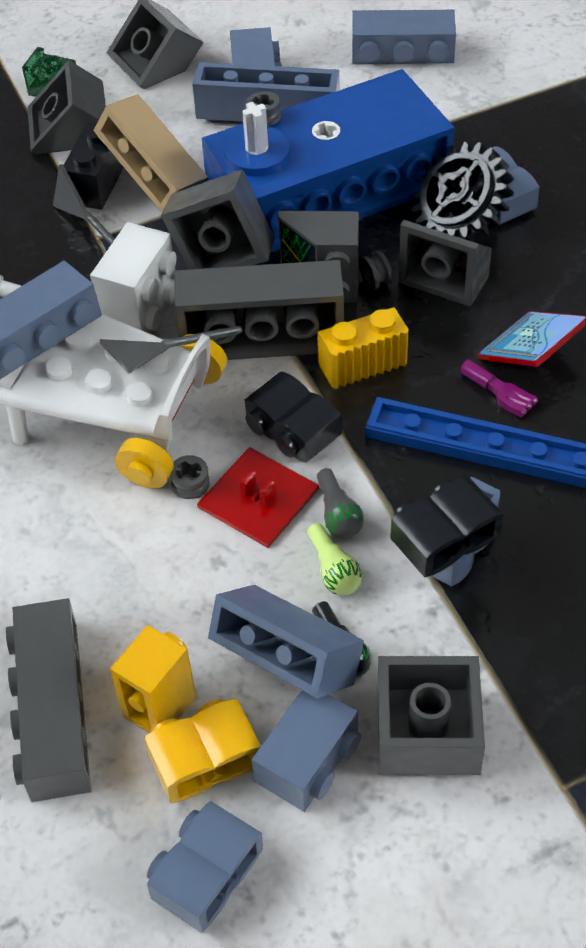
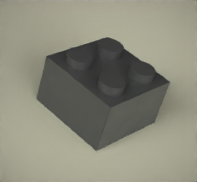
[161,169,275,270]
[377,656,485,775]

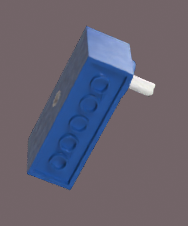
[202,69,455,253]

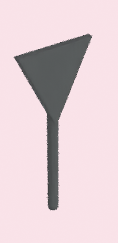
[53,164,115,245]
[100,326,242,374]

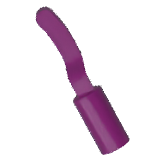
[460,359,538,417]

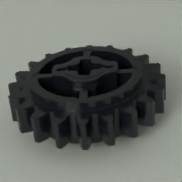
[411,142,514,243]

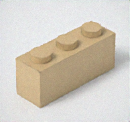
[93,94,208,212]

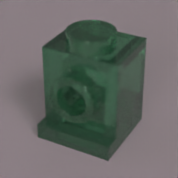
[22,47,76,97]

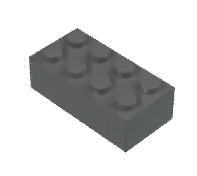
[174,260,344,360]

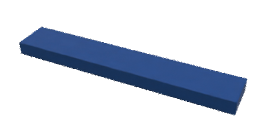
[365,397,586,488]

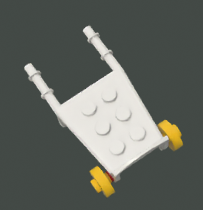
[0,275,227,488]

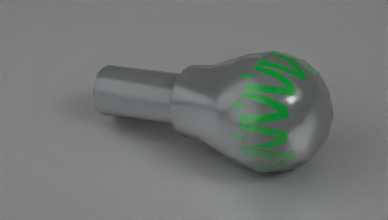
[317,468,364,539]

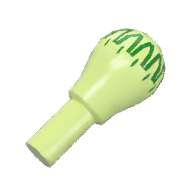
[307,523,363,596]

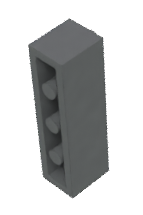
[6,598,92,802]

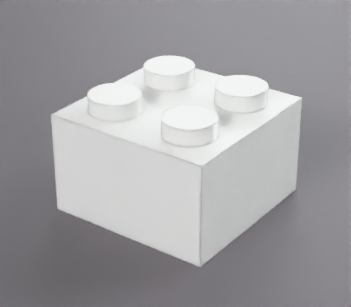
[90,222,177,334]

